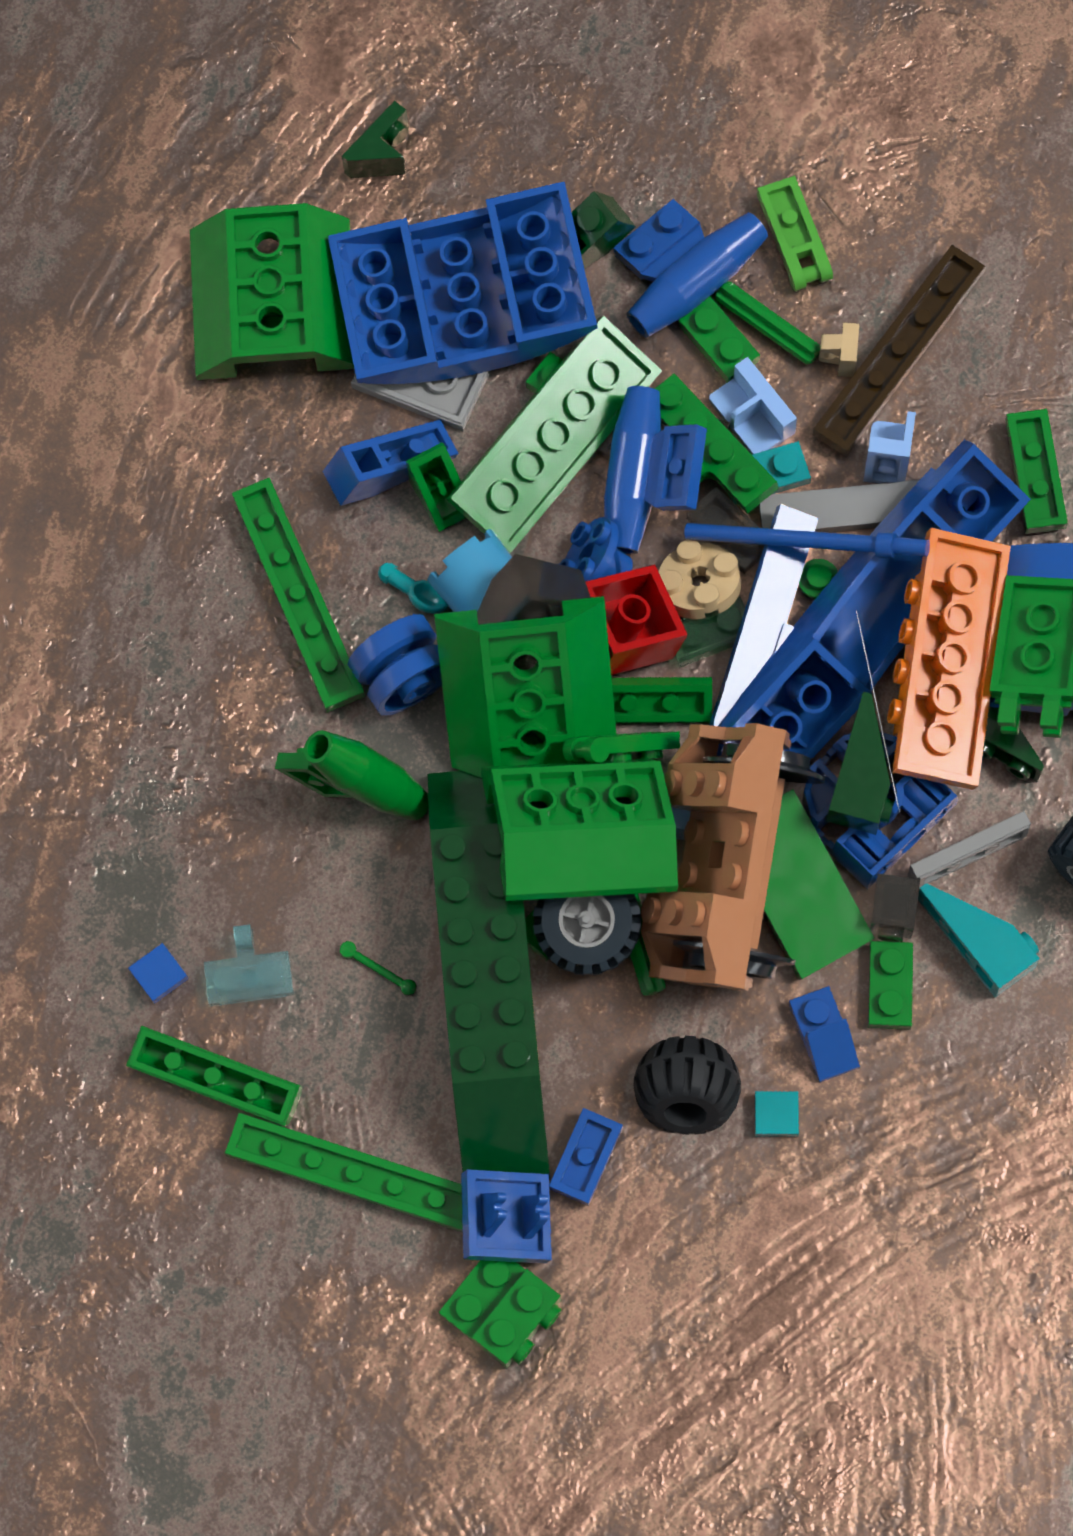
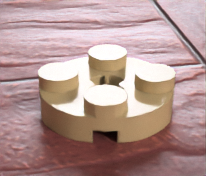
[658,540,741,620]

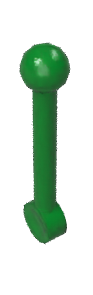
[340,941,417,996]

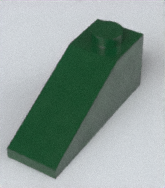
[827,691,895,835]

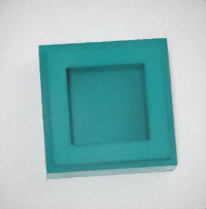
[755,1091,799,1137]

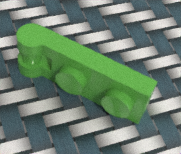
[757,176,833,292]

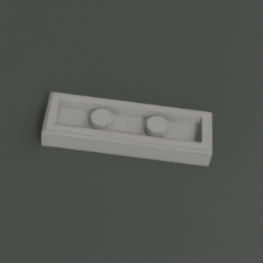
[908,811,1031,889]

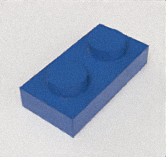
[549,1108,623,1206]

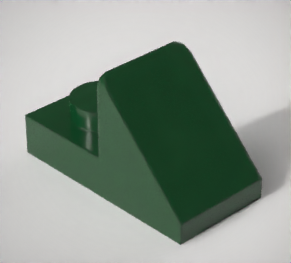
[341,100,409,178]

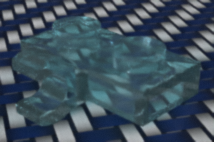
[204,924,294,1007]

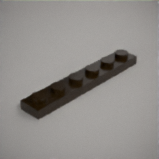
[812,245,985,457]

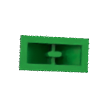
[406,442,466,532]

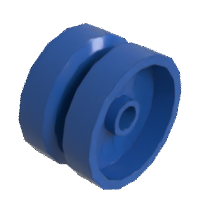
[348,614,442,716]

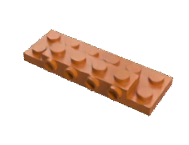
[887,528,1011,790]

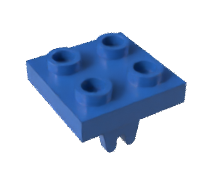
[461,1169,552,1264]

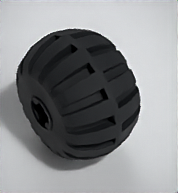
[633,1035,741,1135]

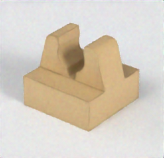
[819,323,859,377]

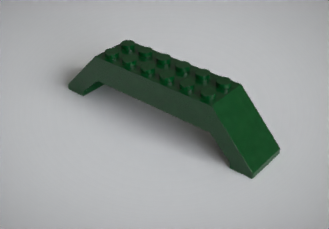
[427,771,551,1180]

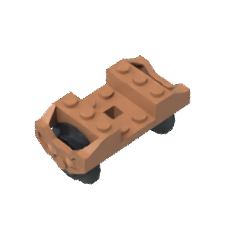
[641,723,825,991]

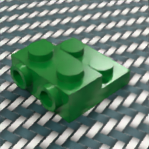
[438,1260,562,1369]

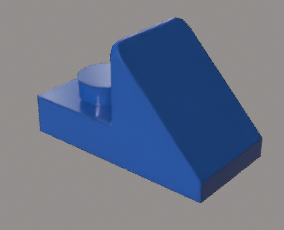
[788,986,860,1083]

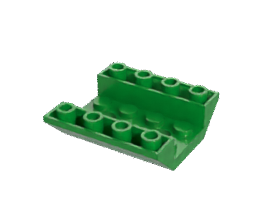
[190,203,354,380]
[434,596,616,778]
[481,759,678,901]

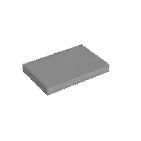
[351,371,491,431]

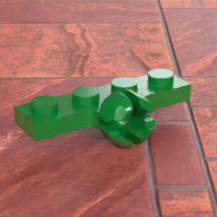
[655,373,779,514]

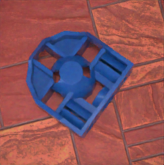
[802,731,958,890]

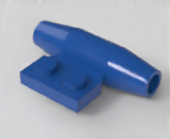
[613,199,768,338]
[604,386,707,554]

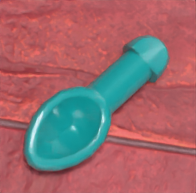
[378,563,448,614]

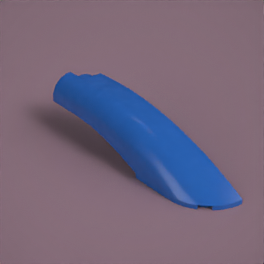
[717,439,1031,760]

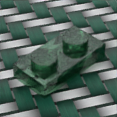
[675,596,745,668]

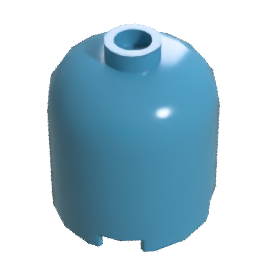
[427,529,533,624]

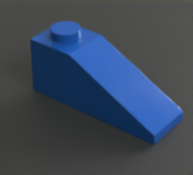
[323,419,459,506]

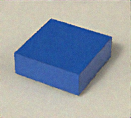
[128,943,189,1004]

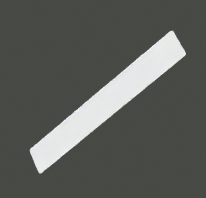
[856,611,901,815]

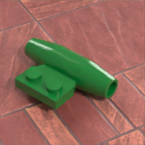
[275,730,429,821]

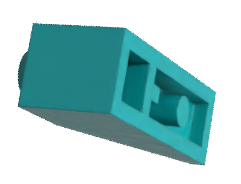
[916,883,1040,998]

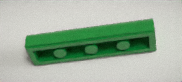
[126,1026,302,1126]

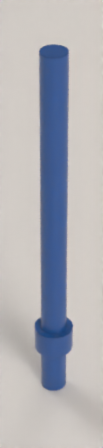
[684,523,930,558]

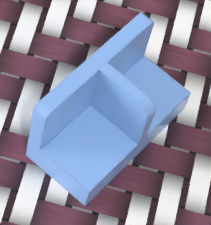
[709,357,797,455]
[863,411,916,484]

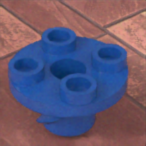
[554,517,633,595]

